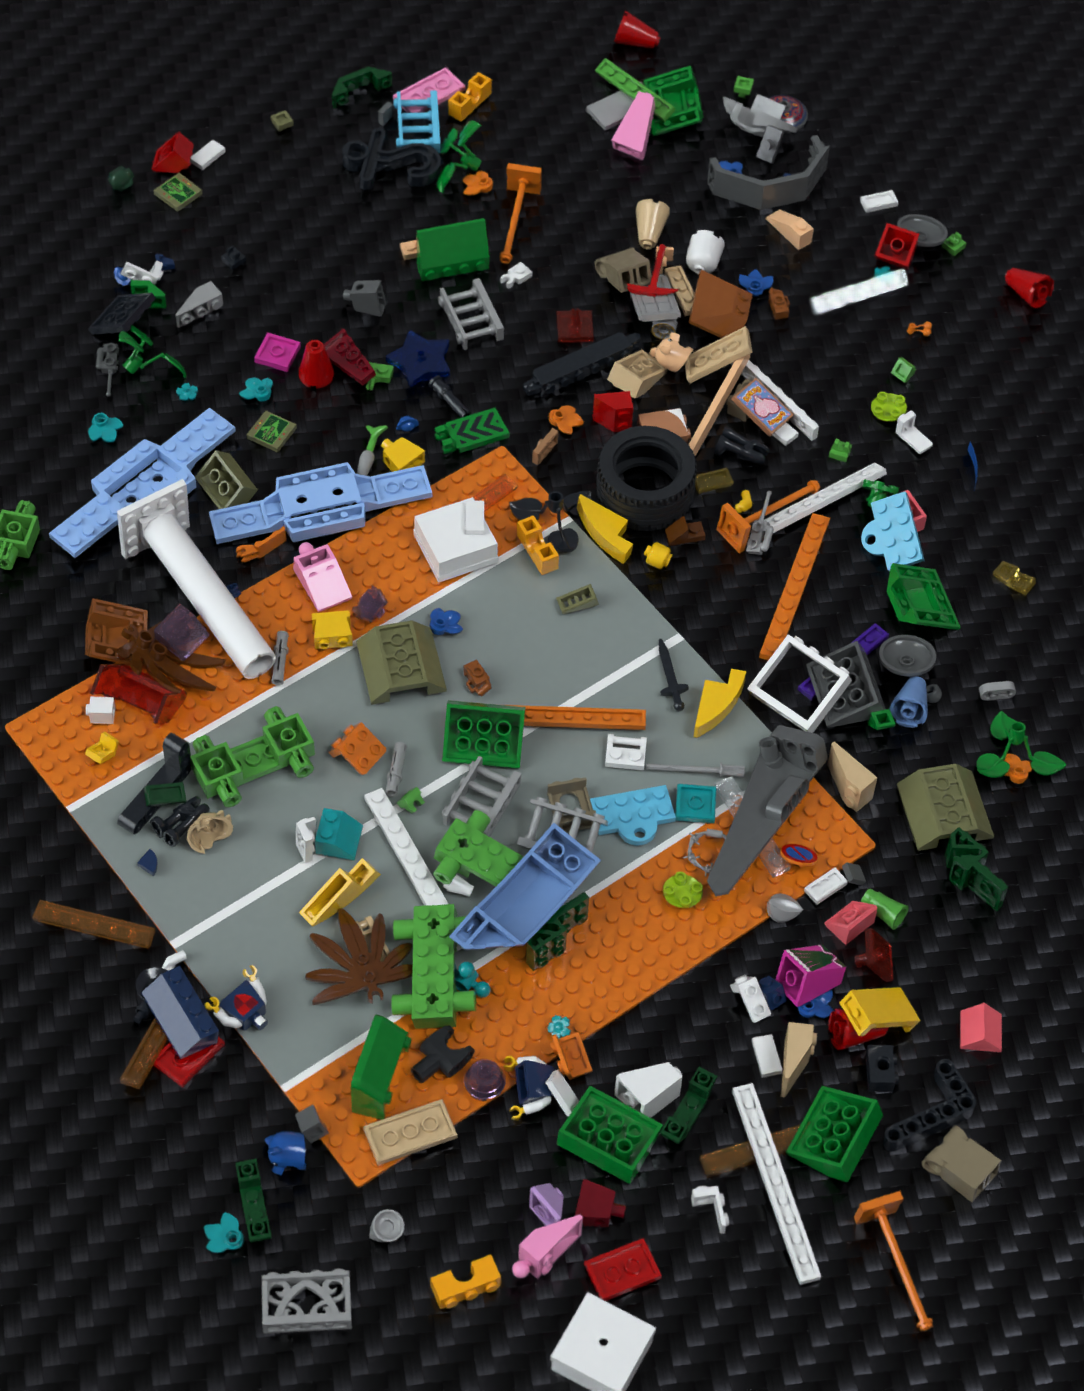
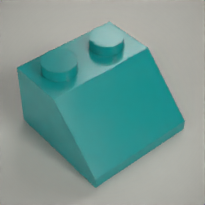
[315,808,363,860]

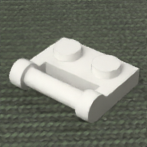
[605,734,647,770]

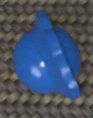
[114,267,132,286]
[396,416,419,432]

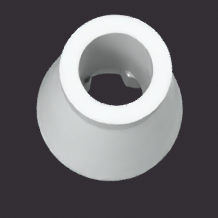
[443,874,474,897]

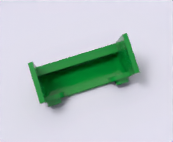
[351,1014,412,1120]

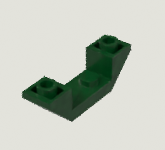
[332,67,392,108]
[660,1067,717,1144]
[235,1159,272,1242]

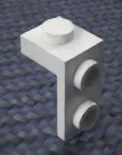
[121,261,163,285]
[895,410,933,454]
[730,975,771,1022]
[691,1186,729,1234]

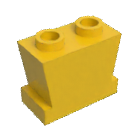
[312,610,353,649]

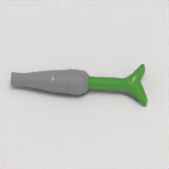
[357,425,388,476]

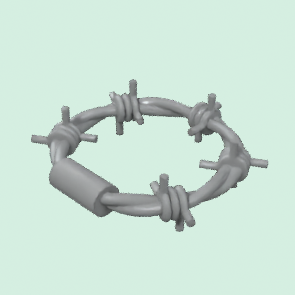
[683,828,727,876]

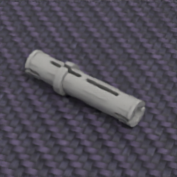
[271,631,289,685]
[385,742,407,797]

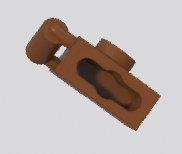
[769,288,790,320]
[463,660,492,697]

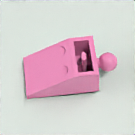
[293,542,352,612]
[512,1215,583,1279]

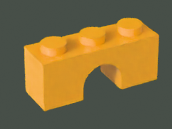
[448,72,492,122]
[517,515,559,575]
[431,1255,501,1309]

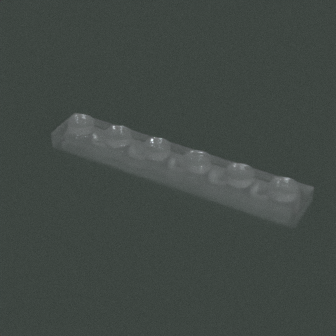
[809,268,909,316]
[715,776,791,878]

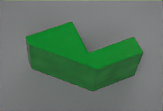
[131,280,166,308]
[866,709,896,730]

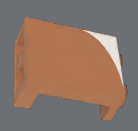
[638,408,691,444]

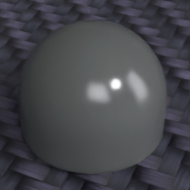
[926,684,942,703]

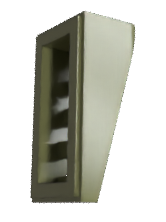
[556,584,599,614]

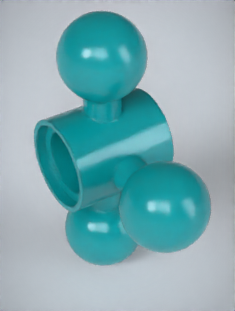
[454,961,491,998]

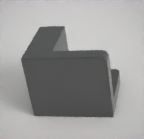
[295,1105,329,1143]

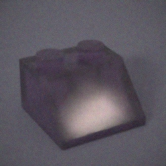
[154,604,210,662]

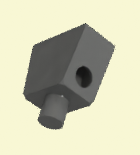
[343,280,387,316]

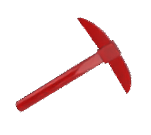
[627,244,679,297]

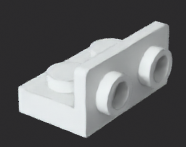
[296,817,316,863]

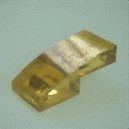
[993,561,1036,595]

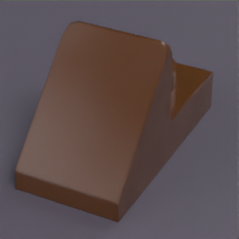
[665,516,706,546]

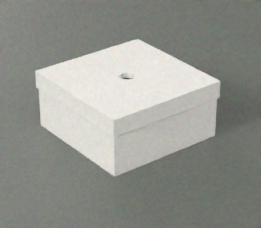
[413,497,499,583]
[551,1292,656,1391]

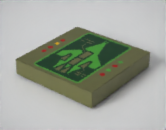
[154,173,202,212]
[247,411,297,453]

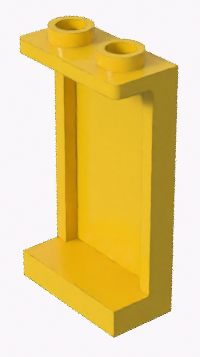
[839,987,921,1036]

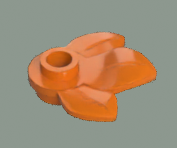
[462,171,493,195]
[549,405,584,435]
[1004,753,1032,784]

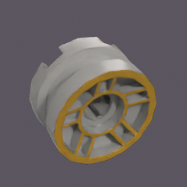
[651,319,677,340]

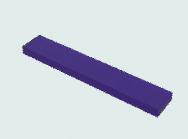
[798,623,889,701]

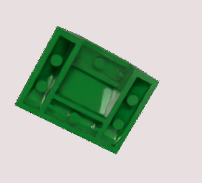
[644,65,703,136]
[887,563,961,630]

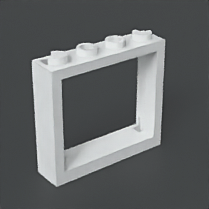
[747,634,852,733]

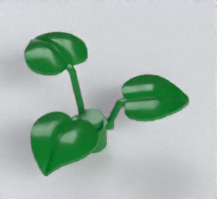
[437,120,482,193]
[119,325,187,379]
[977,711,1066,778]

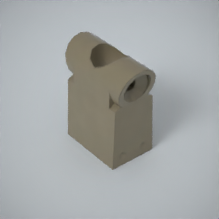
[595,247,652,293]
[921,1125,1001,1202]

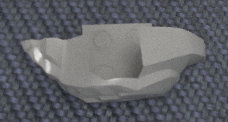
[723,94,798,137]

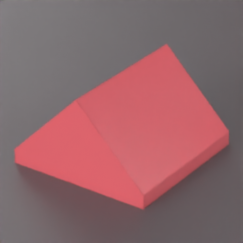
[824,901,878,945]
[960,1003,1002,1052]

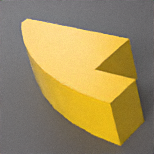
[577,494,633,564]
[694,669,746,738]
[299,858,381,926]

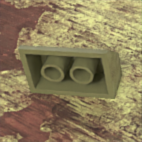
[195,450,258,509]

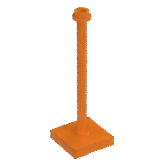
[499,163,542,264]
[716,480,820,553]
[854,1191,933,1331]

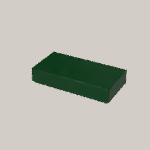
[144,782,187,807]

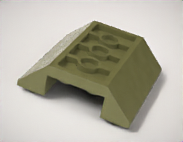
[356,620,447,705]
[897,764,994,851]

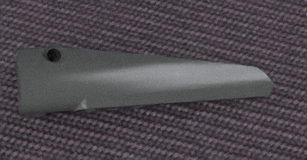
[707,725,828,896]

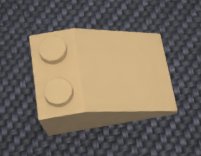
[607,350,668,398]
[827,742,877,812]
[781,1022,817,1097]

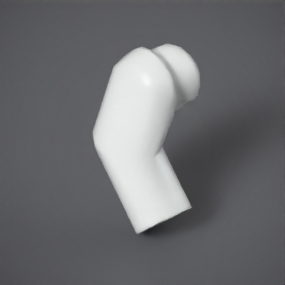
[162,950,187,971]

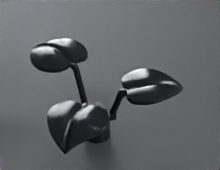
[509,490,591,553]

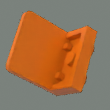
[328,722,386,775]
[550,1032,593,1080]

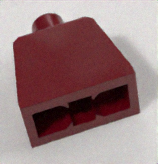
[575,1179,626,1227]

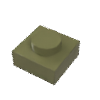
[271,110,293,131]

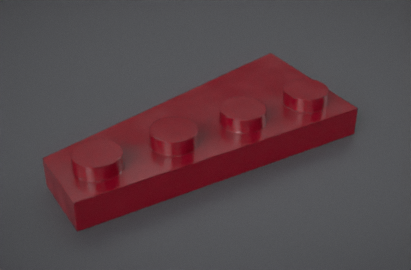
[323,328,376,386]

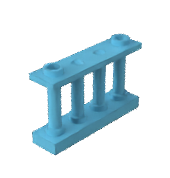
[394,90,440,154]

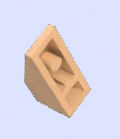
[766,210,813,250]

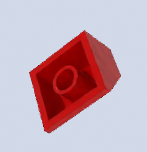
[152,132,194,173]
[875,223,920,270]
[593,391,633,432]

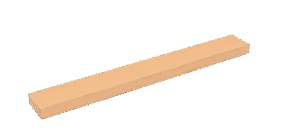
[688,354,750,456]

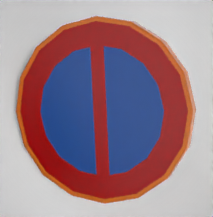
[780,843,819,868]

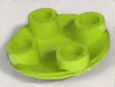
[871,392,907,421]
[663,872,703,908]

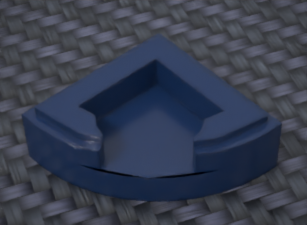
[155,254,175,271]
[137,849,158,876]

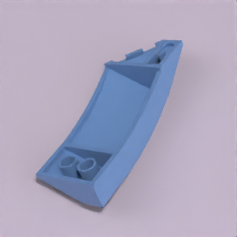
[449,823,601,950]

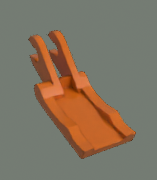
[236,526,287,562]

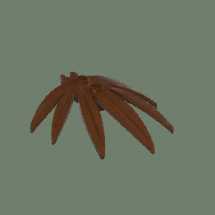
[115,608,225,694]
[305,908,413,1005]

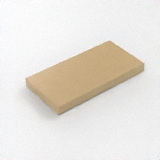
[685,327,752,383]
[363,1099,457,1165]

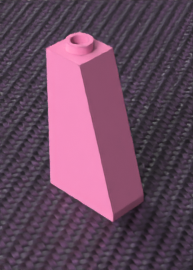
[612,91,655,160]

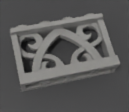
[262,1269,352,1333]

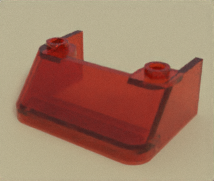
[90,664,187,725]

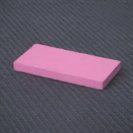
[393,67,466,113]

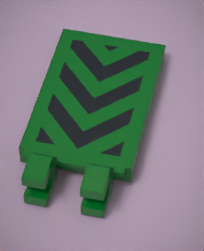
[435,408,510,454]

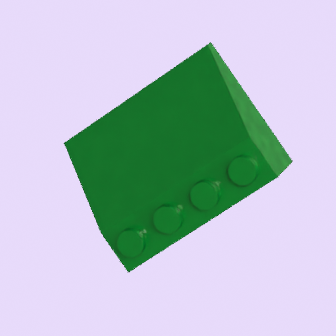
[417,218,489,281]
[442,700,526,768]
[557,1086,663,1184]
[786,1086,883,1182]

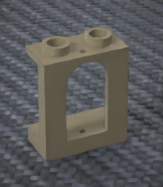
[547,777,596,832]

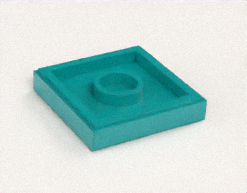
[675,784,717,823]

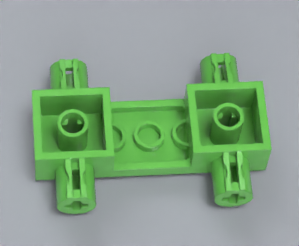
[0,500,40,570]
[190,706,315,807]
[433,810,524,887]
[391,904,476,1029]

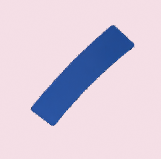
[968,442,978,490]

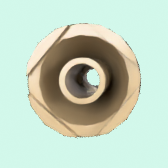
[636,199,670,249]

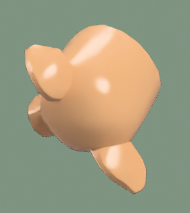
[649,332,693,372]

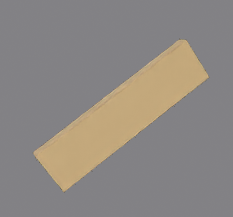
[665,265,695,316]

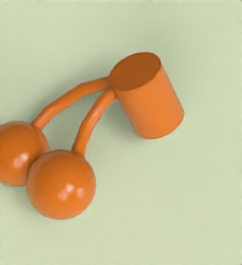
[907,321,932,336]

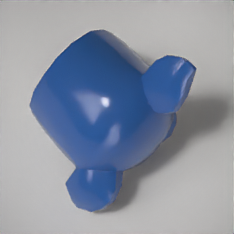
[265,1131,306,1175]

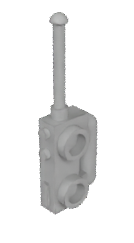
[746,491,774,555]

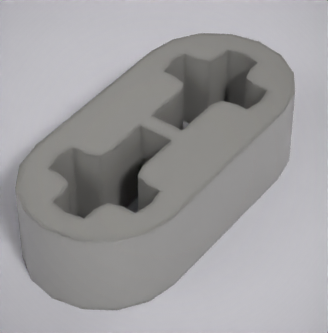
[979,681,1016,700]

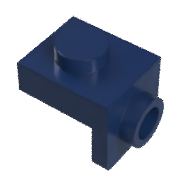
[758,976,787,1010]

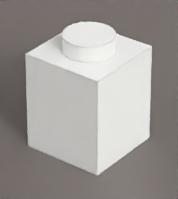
[86,696,116,724]

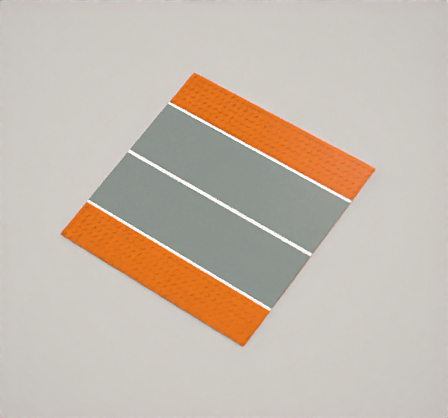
[5,446,875,1187]

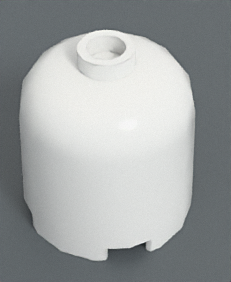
[686,230,725,274]

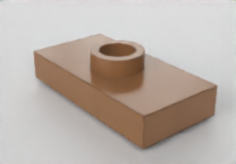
[532,428,558,465]

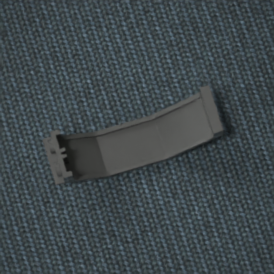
[707,135,830,210]

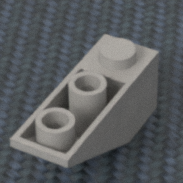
[176,281,223,328]

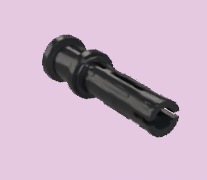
[429,375,471,418]

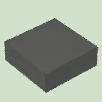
[378,102,393,126]
[842,862,866,886]

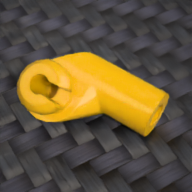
[735,490,752,513]

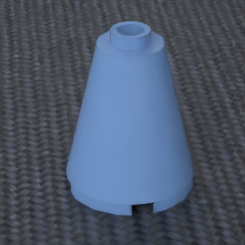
[889,676,928,728]

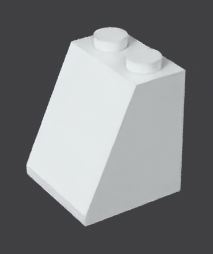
[615,1062,682,1118]

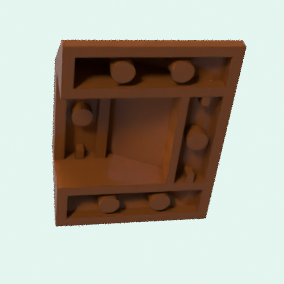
[689,270,752,338]
[85,598,148,669]

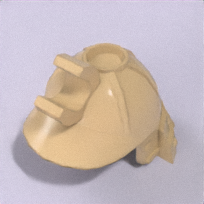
[187,810,233,854]

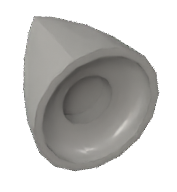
[767,893,803,923]
[369,1209,404,1242]

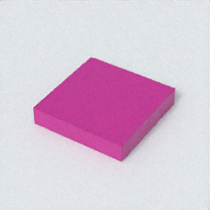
[254,333,301,372]

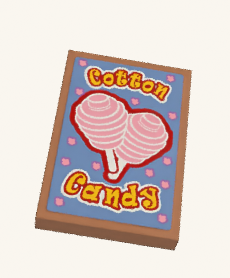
[731,378,794,437]

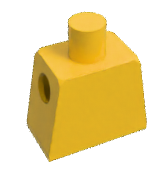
[381,438,425,472]

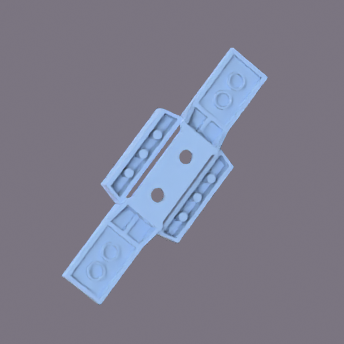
[49,408,235,558]
[209,462,433,544]

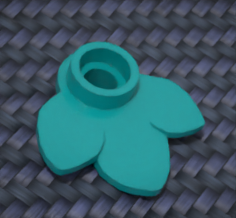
[239,377,273,401]
[88,413,123,442]
[204,1212,244,1253]

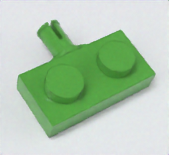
[366,362,394,390]

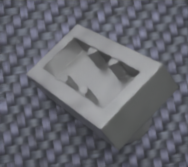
[756,125,784,163]

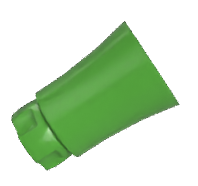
[861,889,908,930]

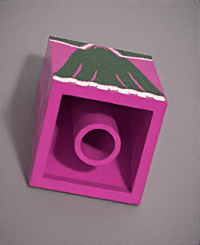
[775,945,846,1007]

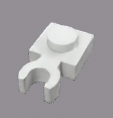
[501,262,532,288]

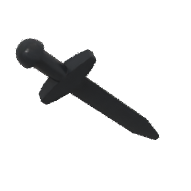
[659,639,689,712]

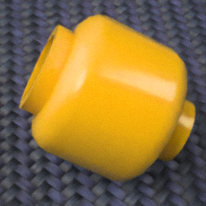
[644,542,673,569]

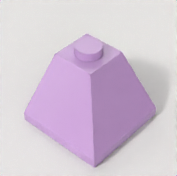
[529,1183,564,1226]

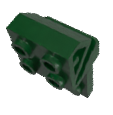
[945,827,1008,911]
[526,892,589,971]

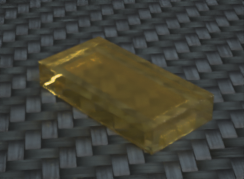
[695,468,733,493]

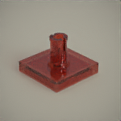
[556,308,594,342]
[855,928,893,982]

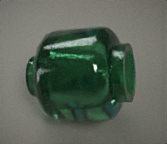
[108,166,134,191]

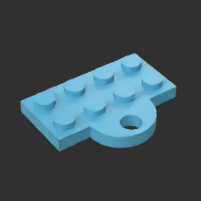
[861,491,925,572]
[590,785,676,845]

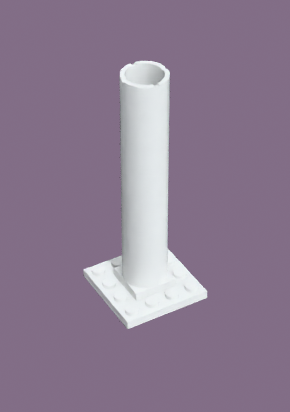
[117,479,276,679]

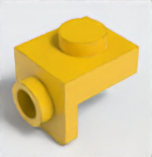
[85,732,119,764]

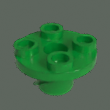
[862,479,899,508]

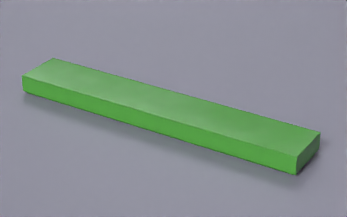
[595,58,676,122]

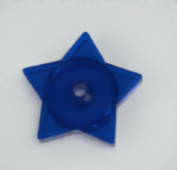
[386,331,450,386]

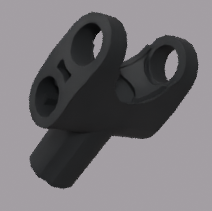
[411,1025,475,1083]

